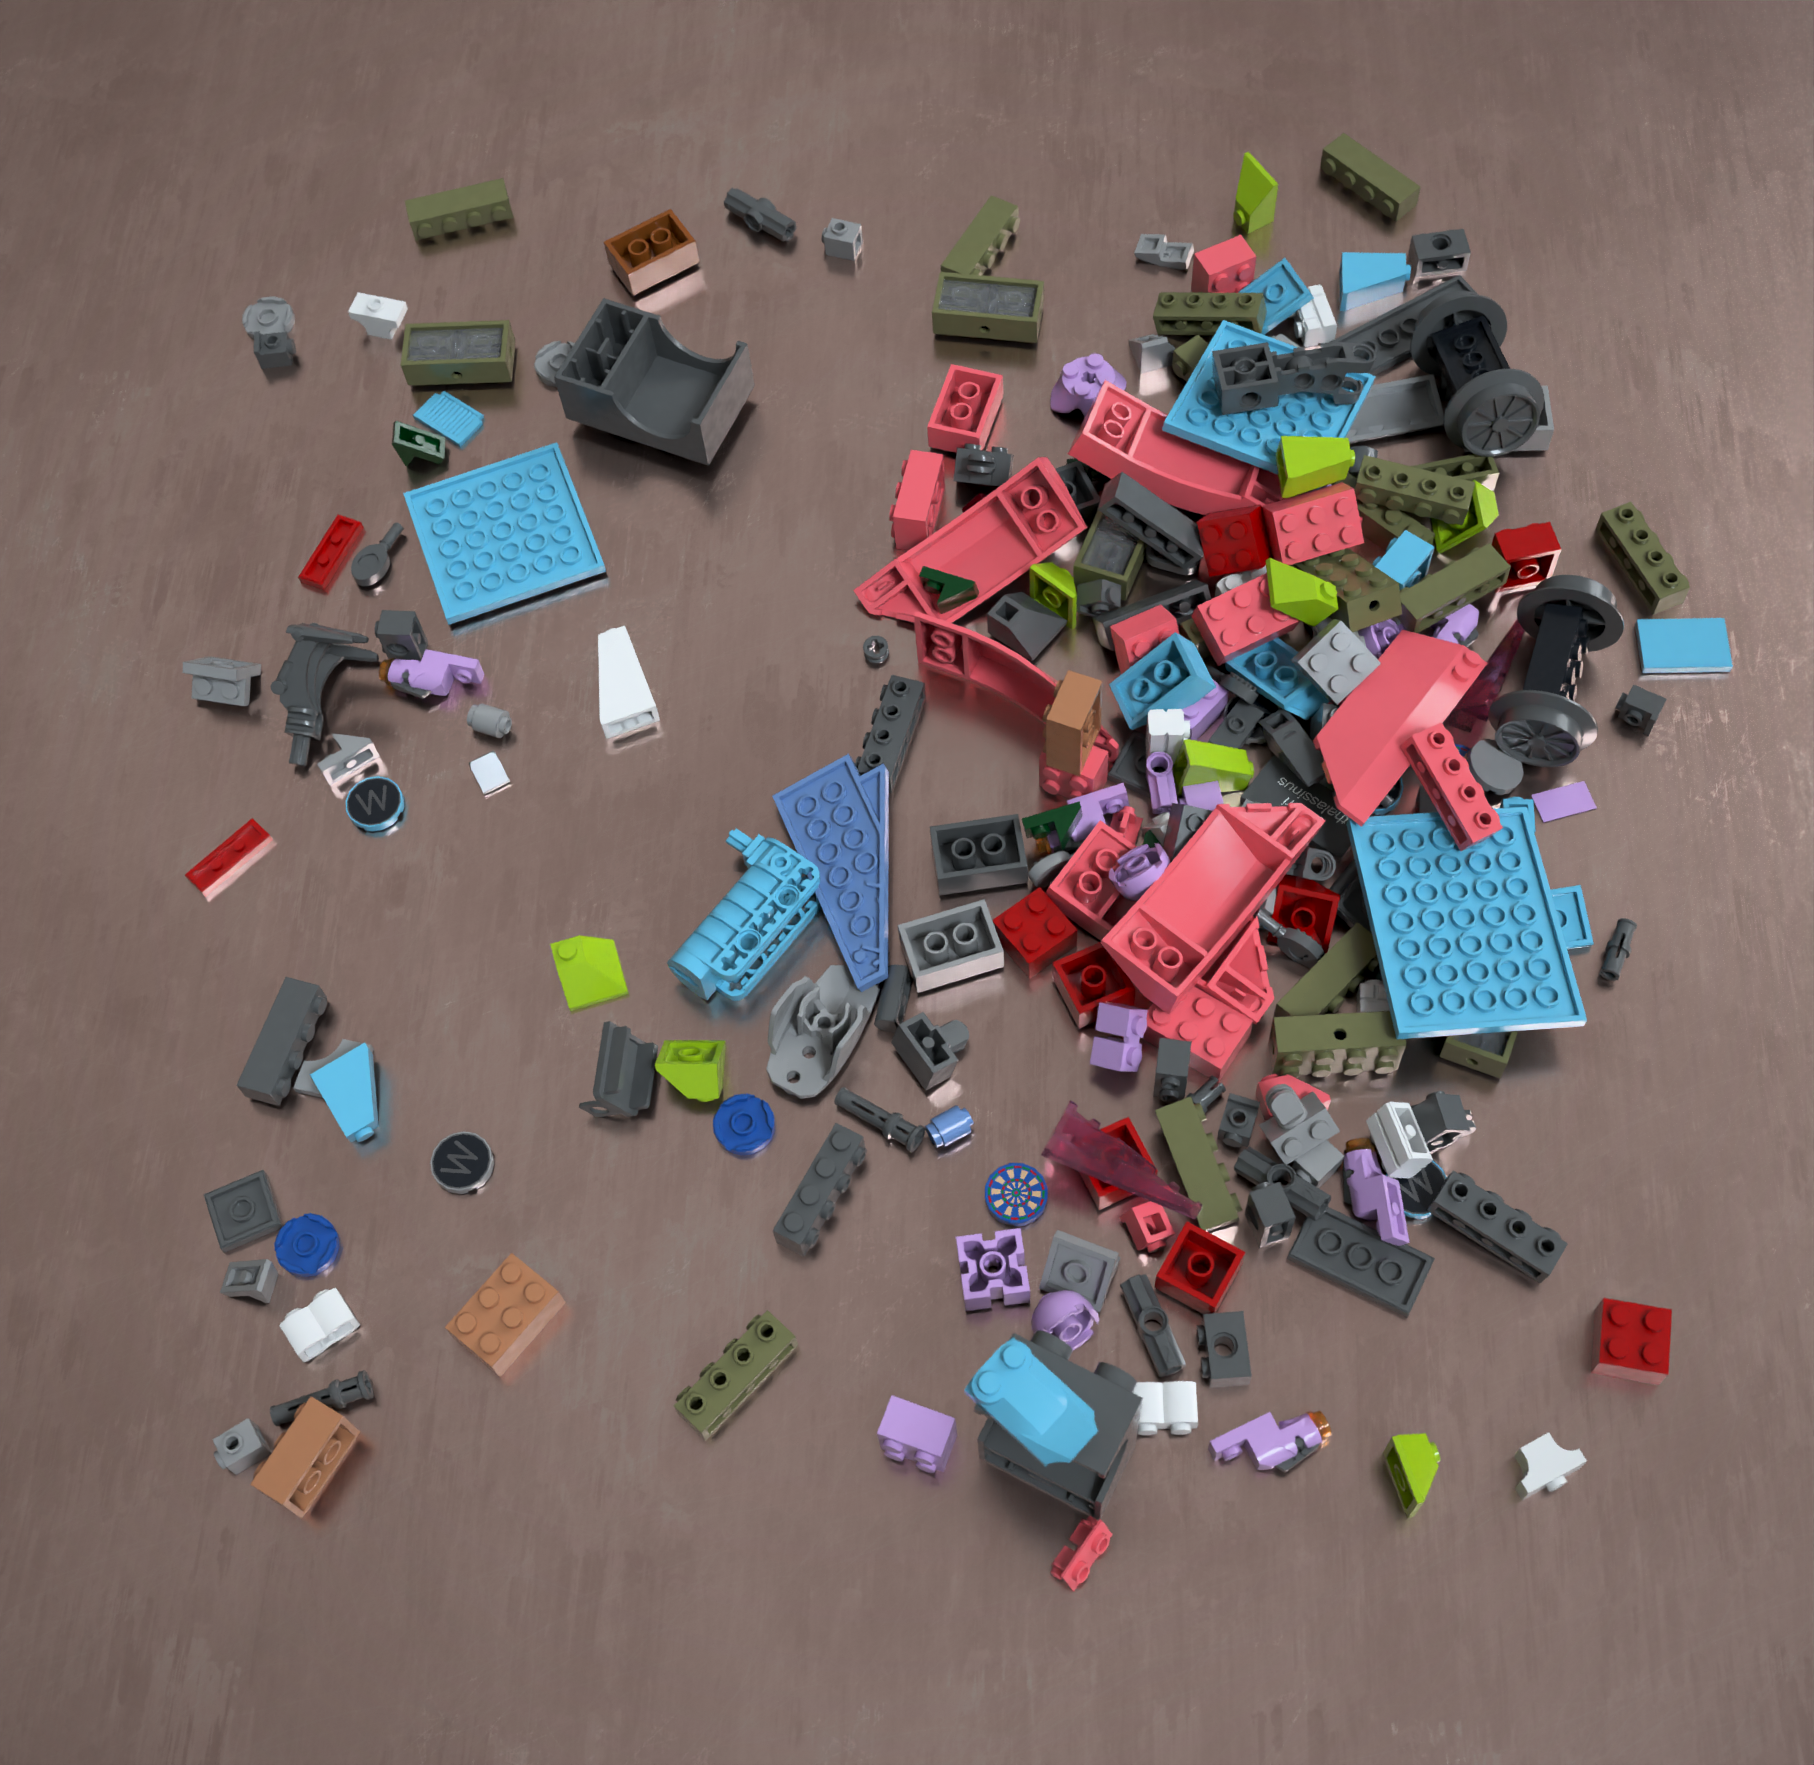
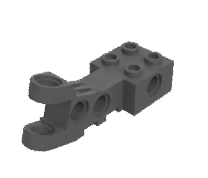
[1212,342,1376,415]
[1163,803,1336,881]

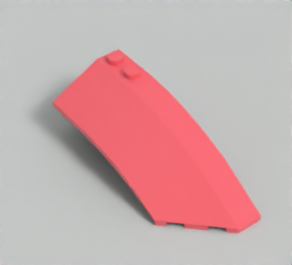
[1068,380,1291,515]
[853,457,1087,623]
[914,611,1119,763]
[1313,629,1488,827]
[1101,803,1326,1015]
[1046,820,1274,1024]

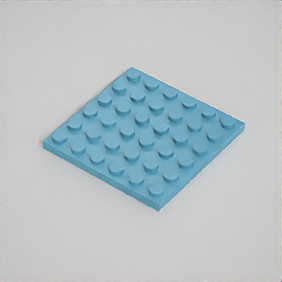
[1162,320,1376,490]
[403,442,606,625]

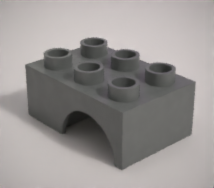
[554,298,755,466]
[974,1330,1143,1520]

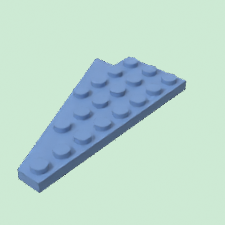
[772,754,889,992]

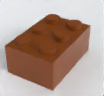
[604,209,700,296]

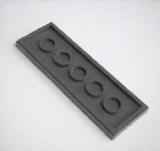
[1329,275,1476,376]

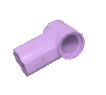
[1145,752,1178,815]

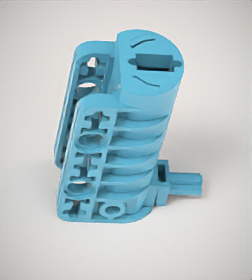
[667,828,822,1001]

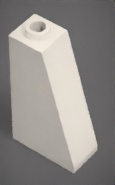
[598,626,660,739]

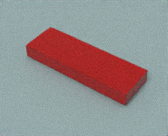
[298,514,364,590]
[185,818,273,897]

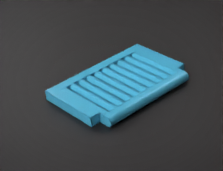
[413,391,484,447]

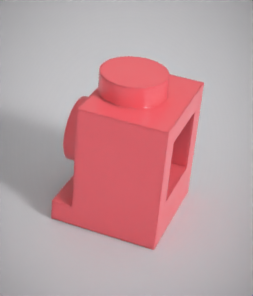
[1120,1198,1175,1253]

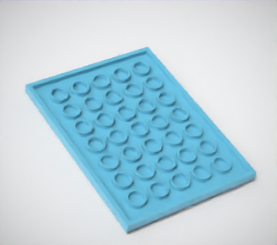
[1346,807,1587,1039]

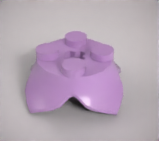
[1050,353,1126,417]

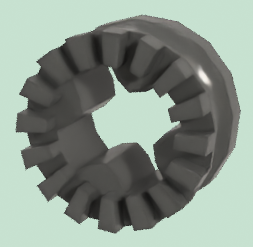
[863,636,889,663]

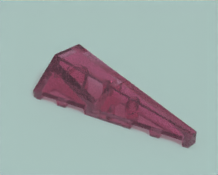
[1449,619,1525,733]
[1041,1100,1203,1219]

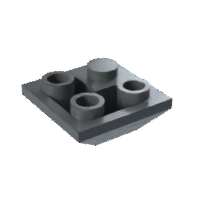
[987,592,1067,661]

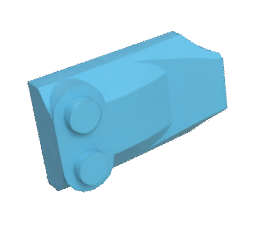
[1225,638,1329,720]
[964,1337,1098,1467]

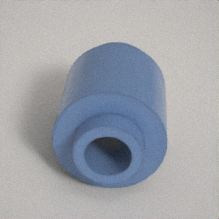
[925,1105,974,1148]

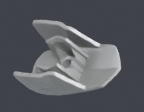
[766,965,879,1099]

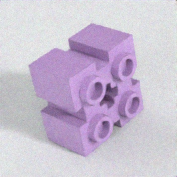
[956,1228,1030,1311]

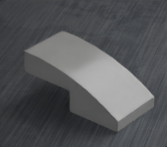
[1134,234,1194,270]

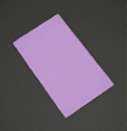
[1531,781,1597,822]

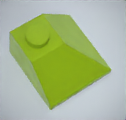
[1233,151,1278,234]
[1431,480,1499,554]
[1266,558,1339,627]
[1030,562,1077,630]
[550,935,629,1011]
[655,1040,726,1102]
[1383,1433,1440,1518]

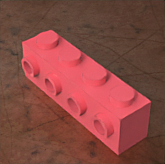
[1400,722,1503,852]

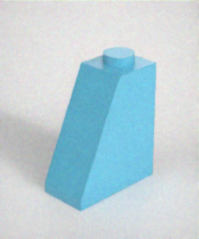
[1339,252,1411,311]
[310,1043,379,1143]

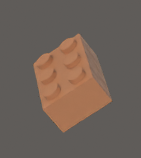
[1043,670,1103,776]
[445,1253,566,1377]
[250,1396,361,1519]

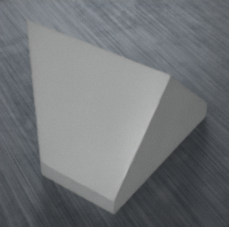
[1128,334,1176,373]

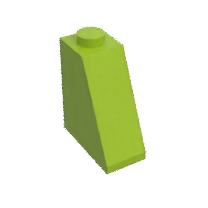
[1275,436,1355,498]
[1172,739,1254,796]

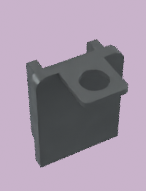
[579,1021,658,1117]

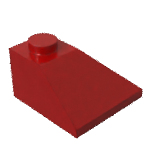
[1267,874,1340,953]

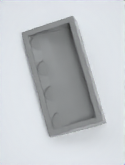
[1346,374,1444,444]

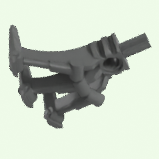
[271,623,379,766]

